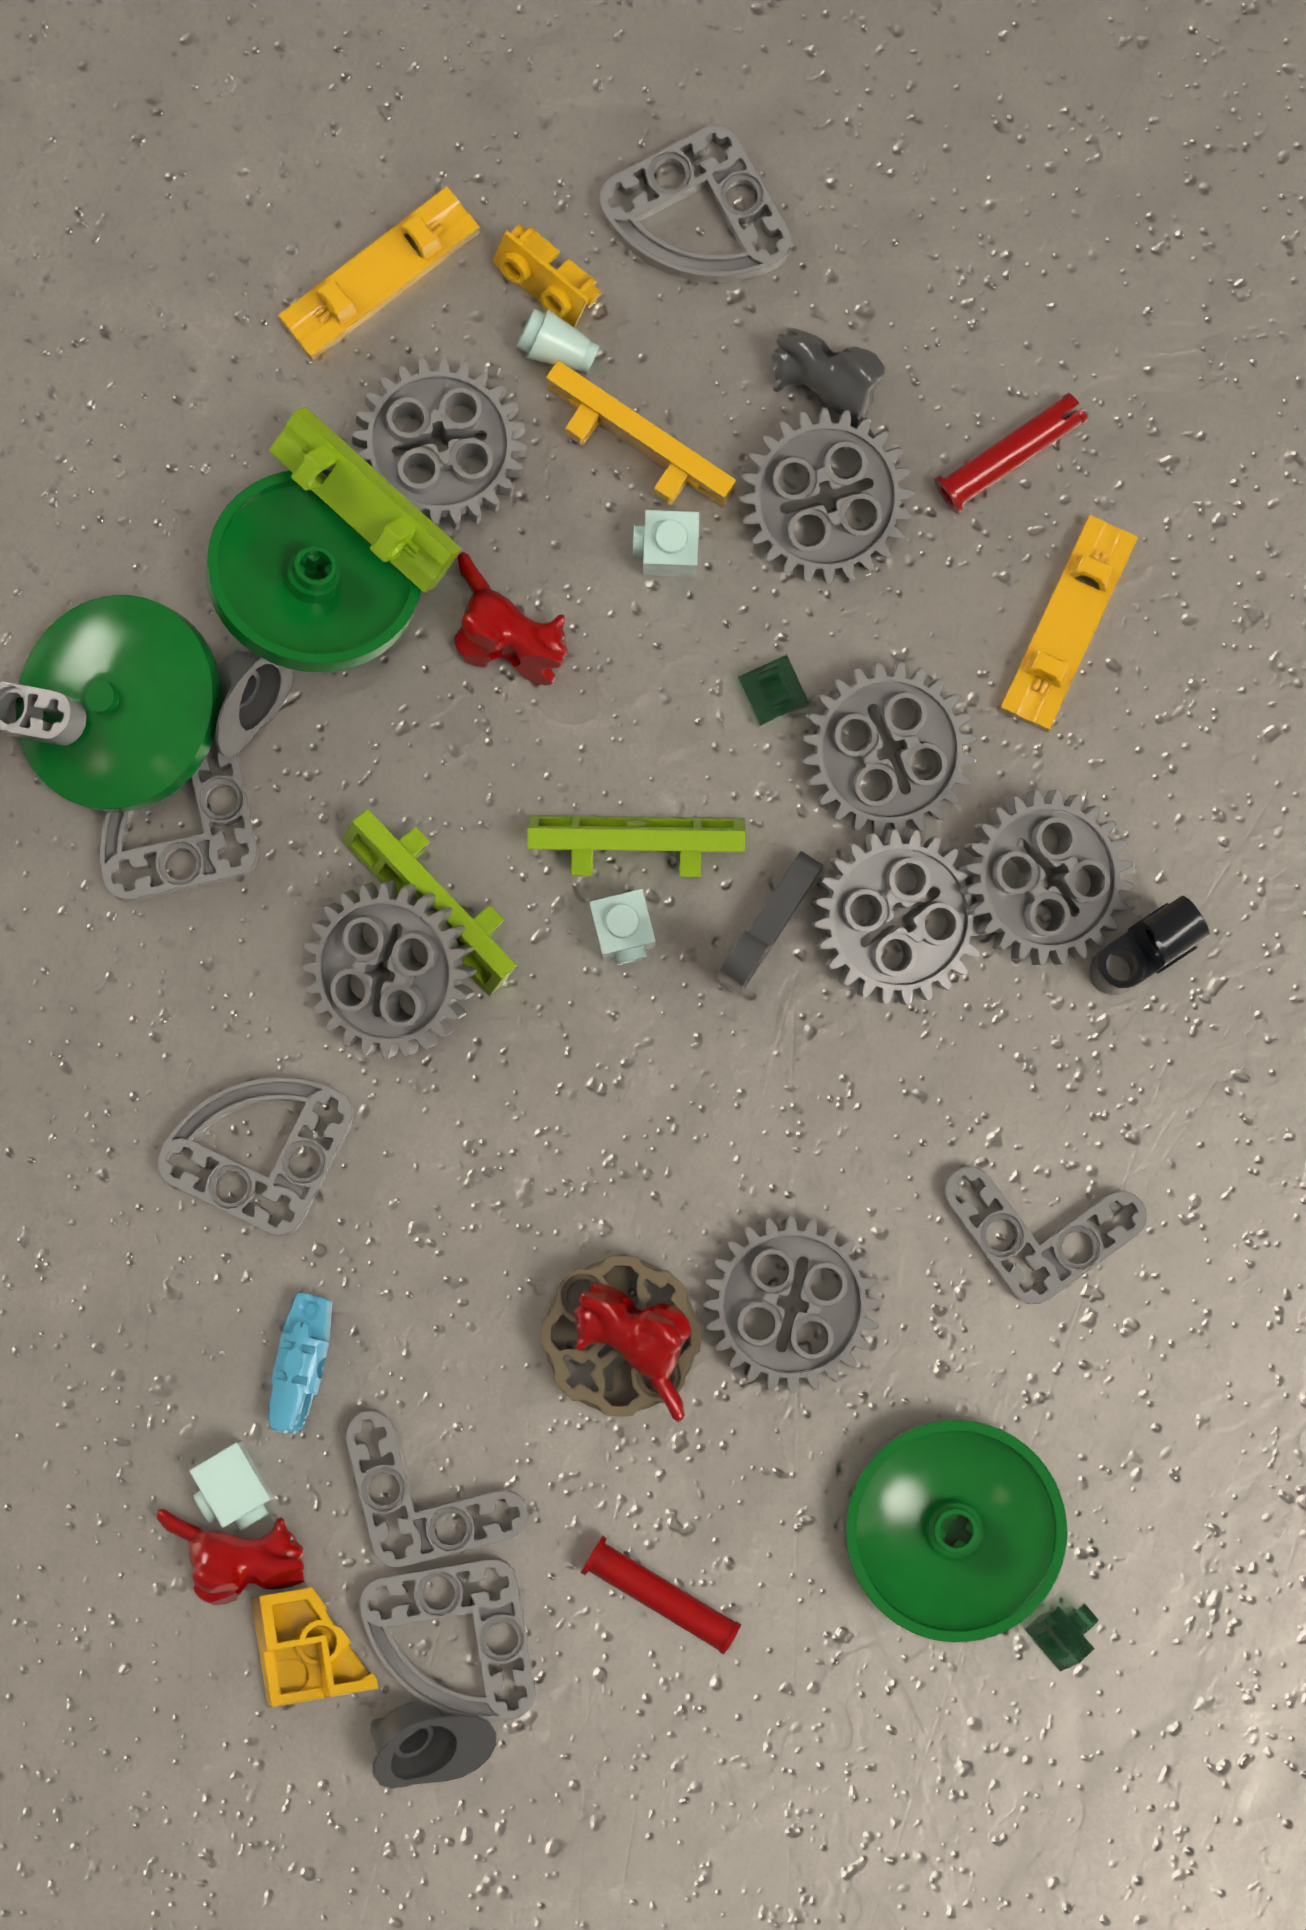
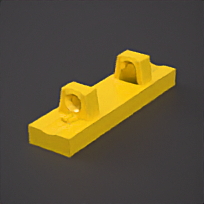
[278,186,481,361]
[546,360,736,508]
[999,515,1138,733]

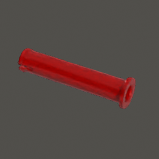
[934,393,1087,514]
[580,1535,741,1655]

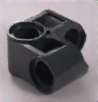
[1090,896,1210,995]

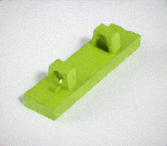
[269,407,462,593]
[342,808,517,996]
[527,815,746,877]

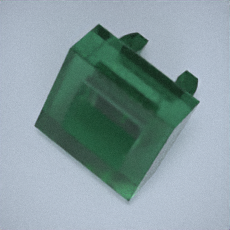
[738,655,809,728]
[1025,1603,1099,1671]

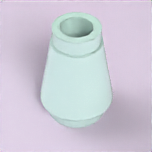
[516,308,600,374]

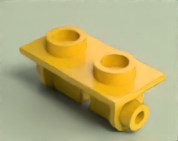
[492,224,602,328]

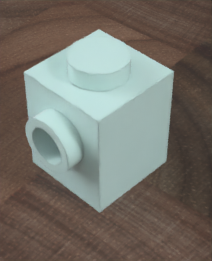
[633,510,699,577]
[589,889,656,965]
[190,1441,275,1531]

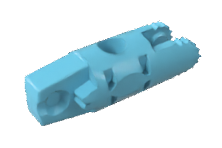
[267,1293,332,1434]

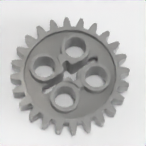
[352,357,527,531]
[739,407,915,584]
[801,662,977,837]
[959,789,1134,965]
[810,829,986,1005]
[302,880,477,1059]
[703,1215,881,1393]

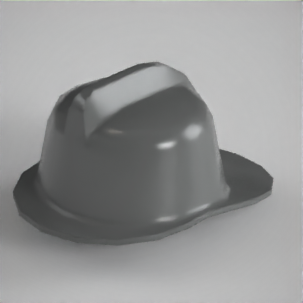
[216,651,293,757]
[370,1701,496,1789]

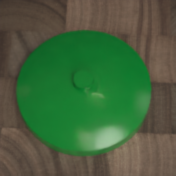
[206,470,421,673]
[15,595,222,812]
[846,1420,1067,1643]

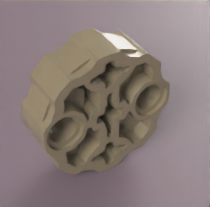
[541,1255,701,1417]

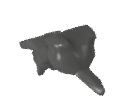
[771,328,884,438]

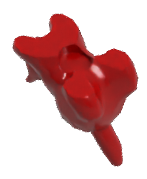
[454,552,568,685]
[574,1283,691,1422]
[156,1509,305,1605]

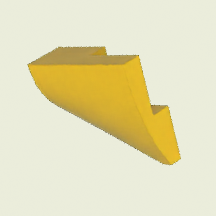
[250,1587,379,1708]

